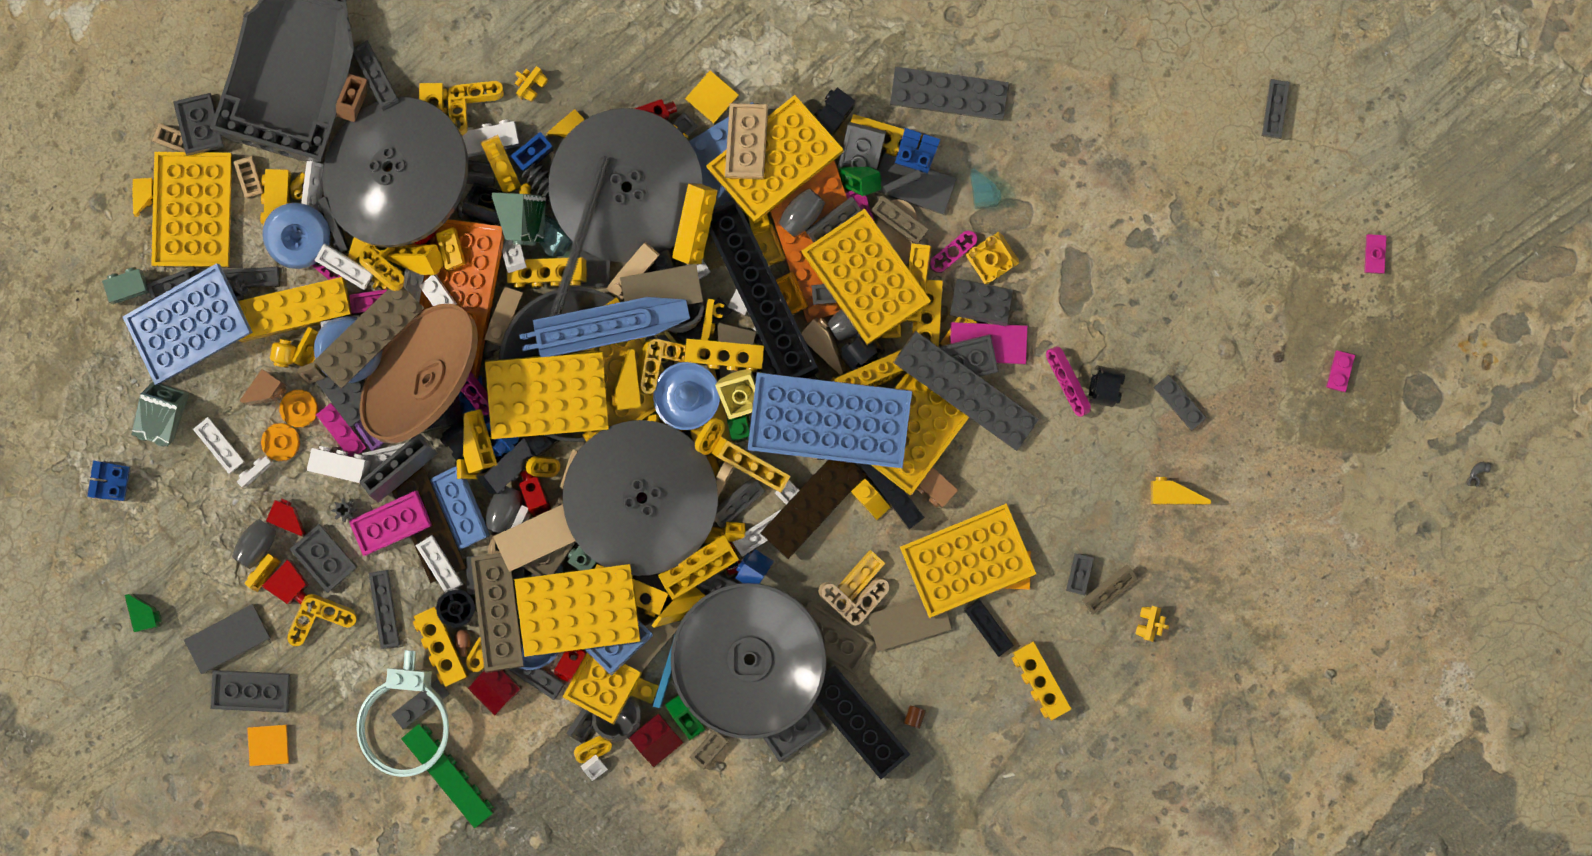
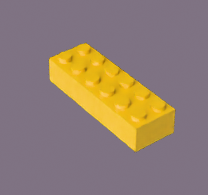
[238,277,353,342]

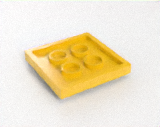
[563,653,642,725]

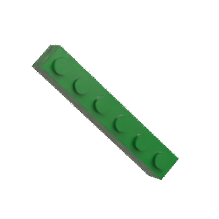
[401,723,495,829]

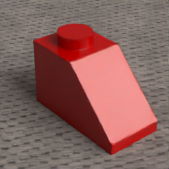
[266,498,306,537]

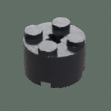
[840,334,885,371]
[1089,365,1125,407]
[440,420,464,461]

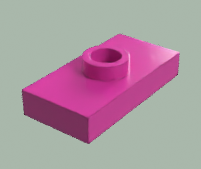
[1364,234,1386,274]

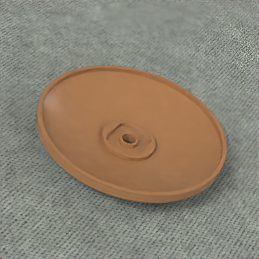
[360,304,478,443]

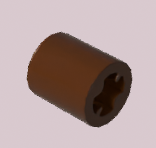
[904,705,926,729]

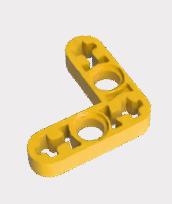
[448,81,504,136]
[359,244,404,291]
[638,339,686,394]
[287,594,356,647]

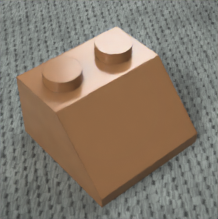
[240,369,287,406]

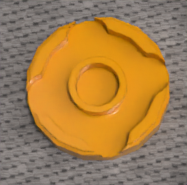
[279,390,318,428]
[261,423,300,462]

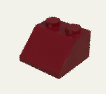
[468,670,522,716]
[628,713,684,767]

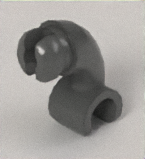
[1466,461,1491,487]

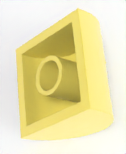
[715,369,756,419]

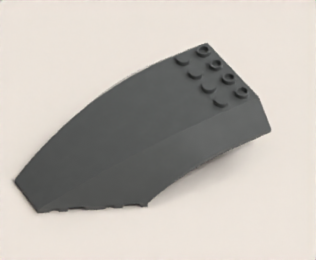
[210,0,354,162]

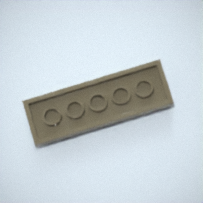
[314,281,424,389]
[471,553,524,673]

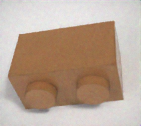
[336,74,368,122]
[916,467,958,508]

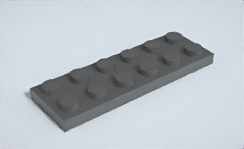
[890,66,1009,121]

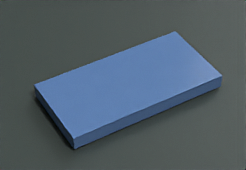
[429,466,490,550]

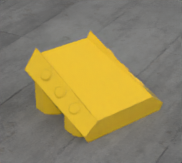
[965,232,1020,285]

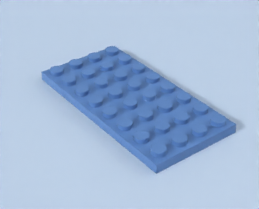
[747,372,912,468]

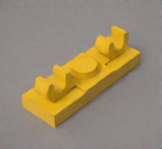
[480,135,521,193]
[699,299,724,357]

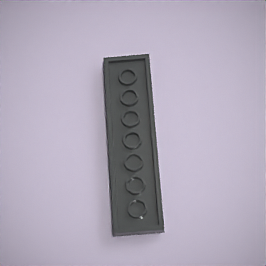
[893,331,1039,451]

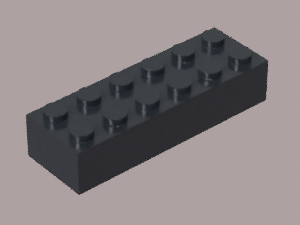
[815,665,910,779]

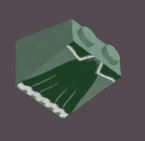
[492,193,546,246]
[131,382,189,447]

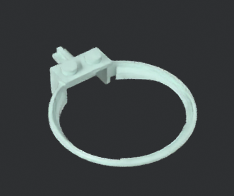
[357,650,449,777]

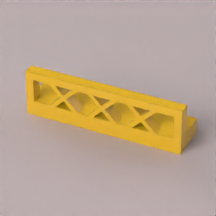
[904,243,931,322]

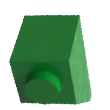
[839,167,882,196]
[727,414,751,443]
[125,594,162,632]
[665,695,706,740]

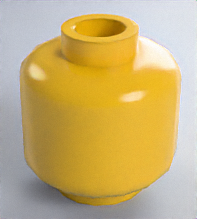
[270,339,297,368]

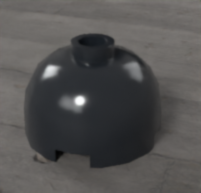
[436,588,475,628]

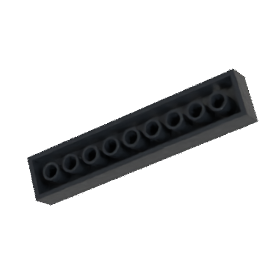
[709,200,819,378]

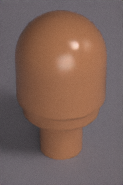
[454,630,470,657]

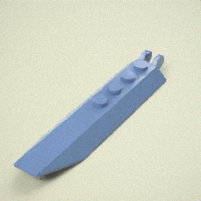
[519,297,690,357]

